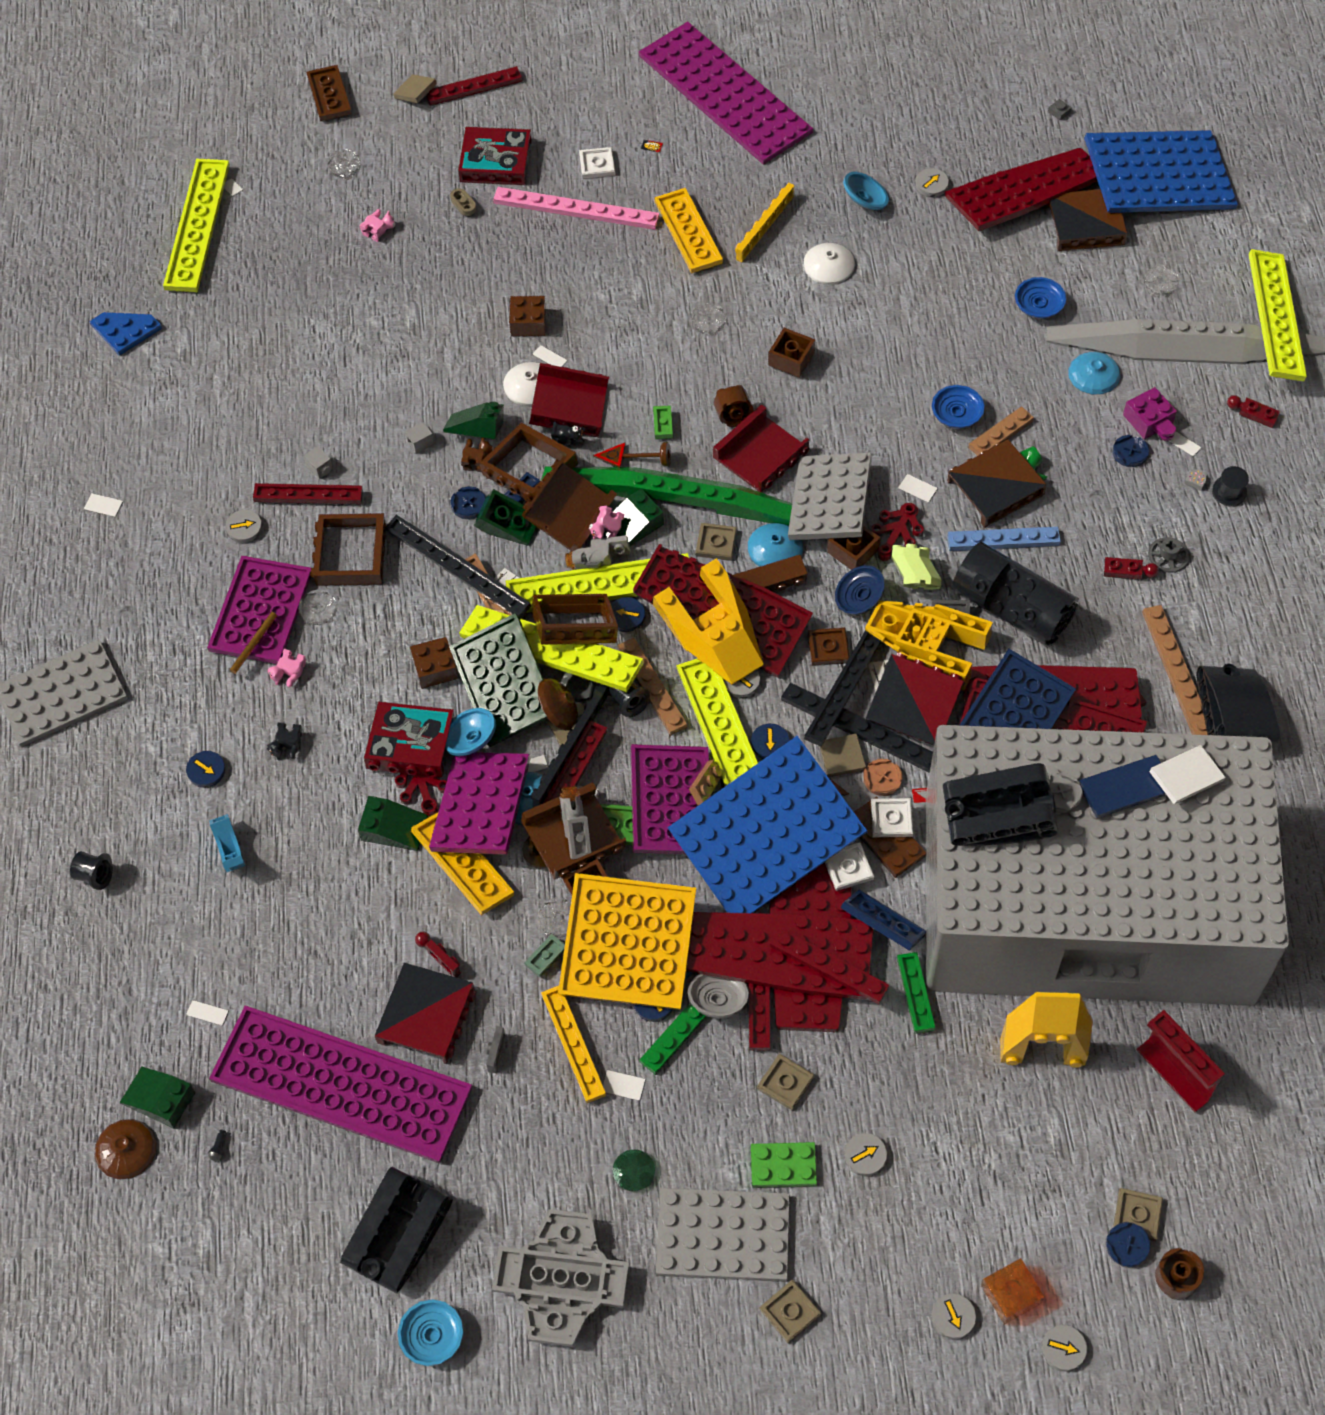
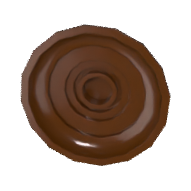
[537,679,578,731]
[94,1119,157,1180]

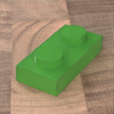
[653,405,673,439]

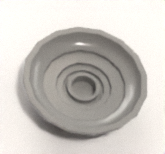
[688,974,749,1018]

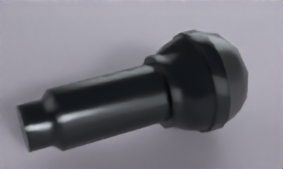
[208,1129,226,1161]

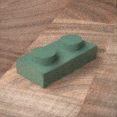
[524,934,565,978]

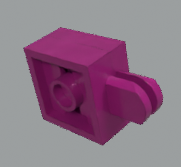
[1123,387,1177,441]

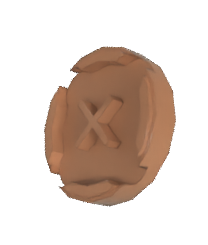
[863,759,902,796]

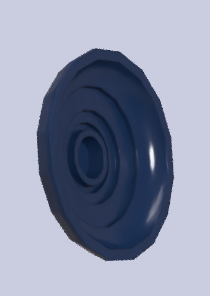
[835,565,885,615]

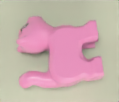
[360,209,396,242]
[589,506,625,539]
[268,649,306,687]

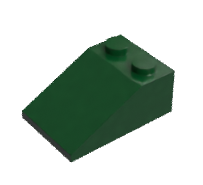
[443,402,504,439]
[473,489,536,545]
[604,489,664,546]
[358,796,428,851]
[120,1066,196,1129]

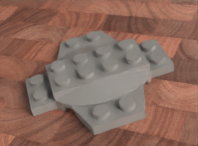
[492,1209,629,1347]

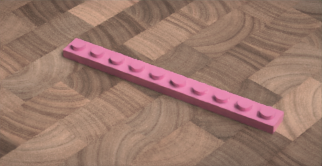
[493,187,659,230]

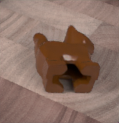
[461,438,494,472]

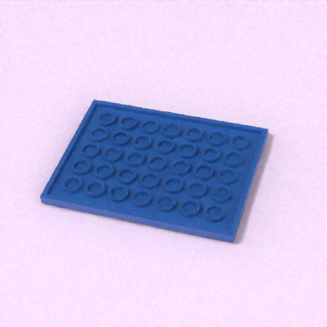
[1084,130,1238,213]
[667,736,867,913]

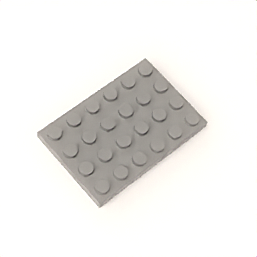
[788,452,872,540]
[0,639,128,747]
[655,1188,789,1282]

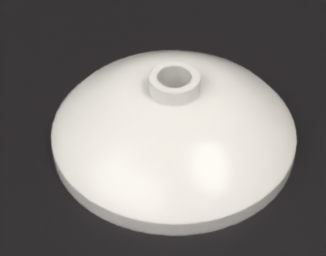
[804,243,855,285]
[503,362,540,406]

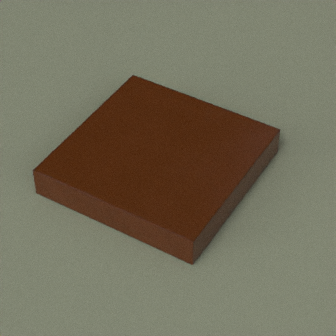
[808,627,849,666]

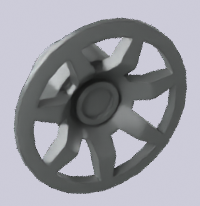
[1148,537,1189,572]

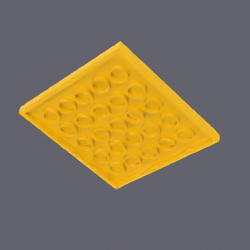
[558,873,696,1010]

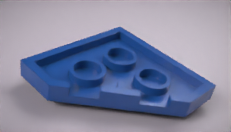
[89,312,162,356]

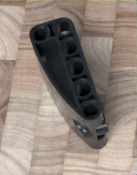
[1196,664,1280,749]
[943,763,1058,846]
[340,1166,453,1294]

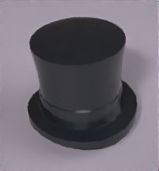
[1212,466,1249,506]
[608,681,650,717]
[70,851,113,890]

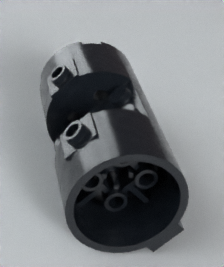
[952,542,1079,647]

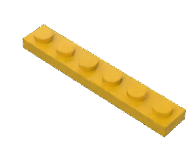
[735,183,795,262]
[541,985,606,1103]

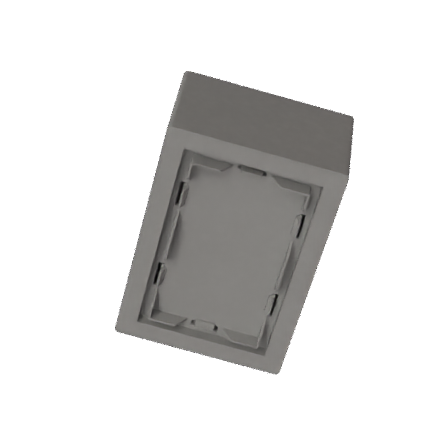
[926,725,1289,1006]

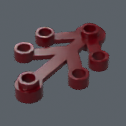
[871,503,924,561]
[395,765,447,815]

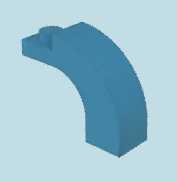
[209,814,246,872]

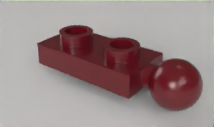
[1227,395,1280,428]
[1103,557,1159,579]
[415,931,461,978]

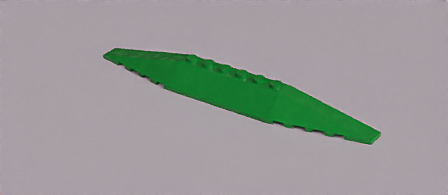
[541,466,792,526]

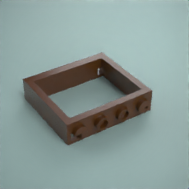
[480,422,578,501]
[311,513,386,586]
[532,594,618,645]

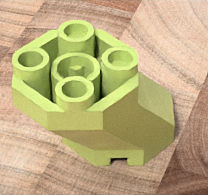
[892,544,941,590]

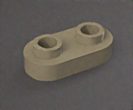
[450,188,476,216]

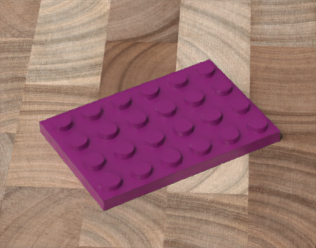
[207,555,311,664]
[630,744,711,854]
[429,752,531,855]

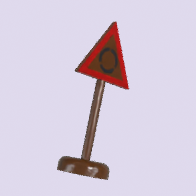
[593,442,671,468]

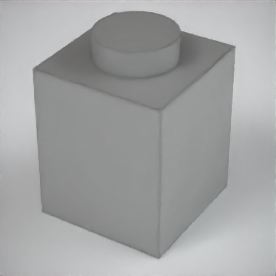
[405,422,435,454]
[303,446,333,479]

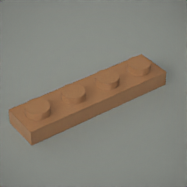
[968,406,1034,456]

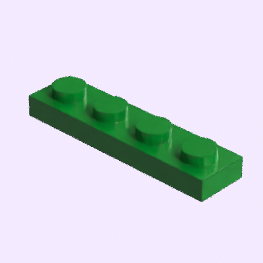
[897,952,935,1034]
[639,1003,707,1075]

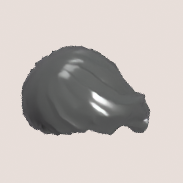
[561,672,597,701]

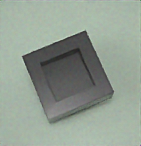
[1048,99,1072,120]

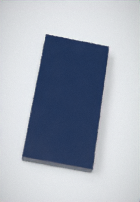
[1079,754,1166,819]
[841,890,926,951]

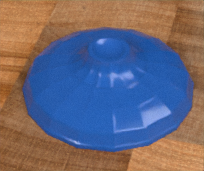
[1015,277,1066,319]
[931,385,985,429]

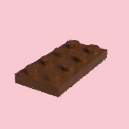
[306,65,352,121]
[854,796,926,878]

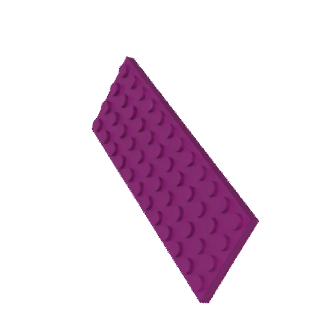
[639,21,813,165]
[209,1005,473,1164]

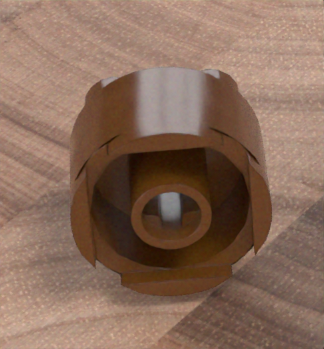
[714,385,754,427]
[1155,1248,1204,1299]

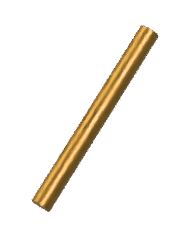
[230,612,277,674]

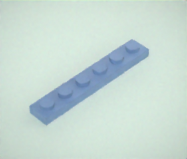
[947,527,1060,551]

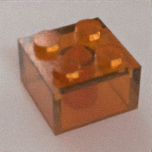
[981,1258,1045,1325]

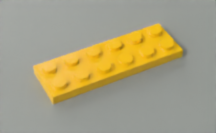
[654,188,723,273]
[411,812,514,916]

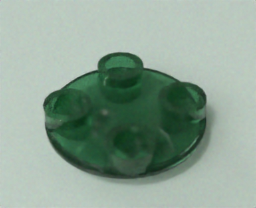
[613,1149,655,1191]

